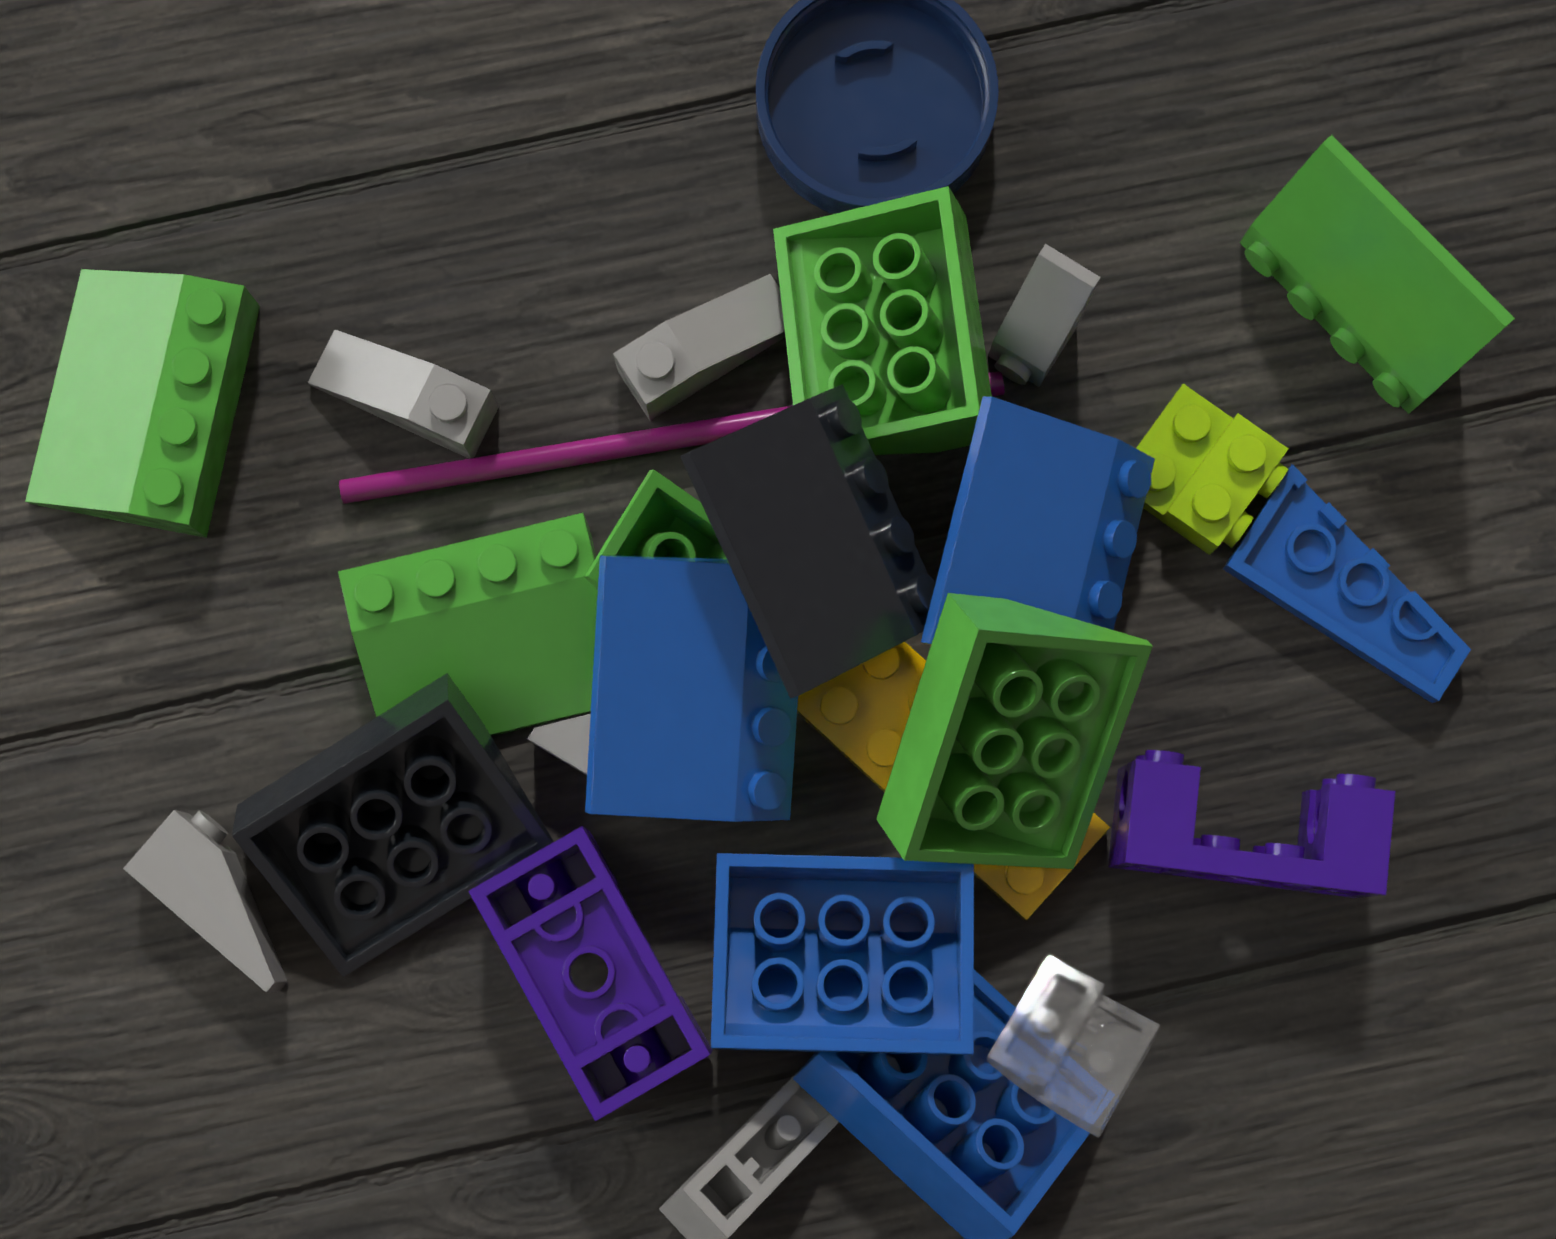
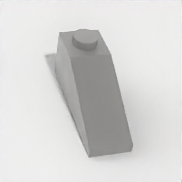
[988,244,1101,387]
[613,274,785,421]
[308,330,499,459]
[123,810,288,992]
[659,1068,839,1239]

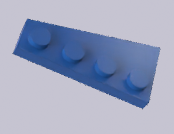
[1223,464,1471,703]

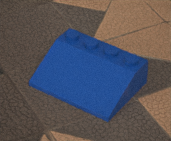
[921,396,1155,646]
[585,555,798,822]
[711,853,974,1056]
[793,970,1115,1239]

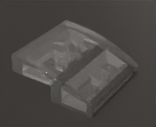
[987,956,1160,1138]

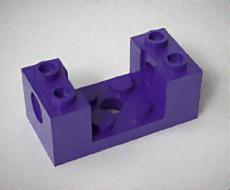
[1108,750,1395,898]
[468,826,713,1121]

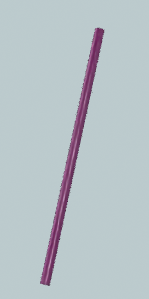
[339,371,1005,504]

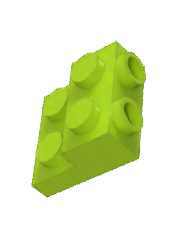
[1136,384,1289,555]

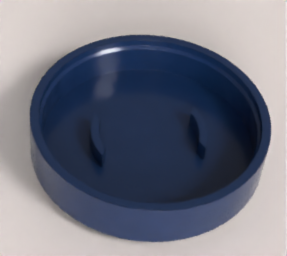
[756,0,999,214]

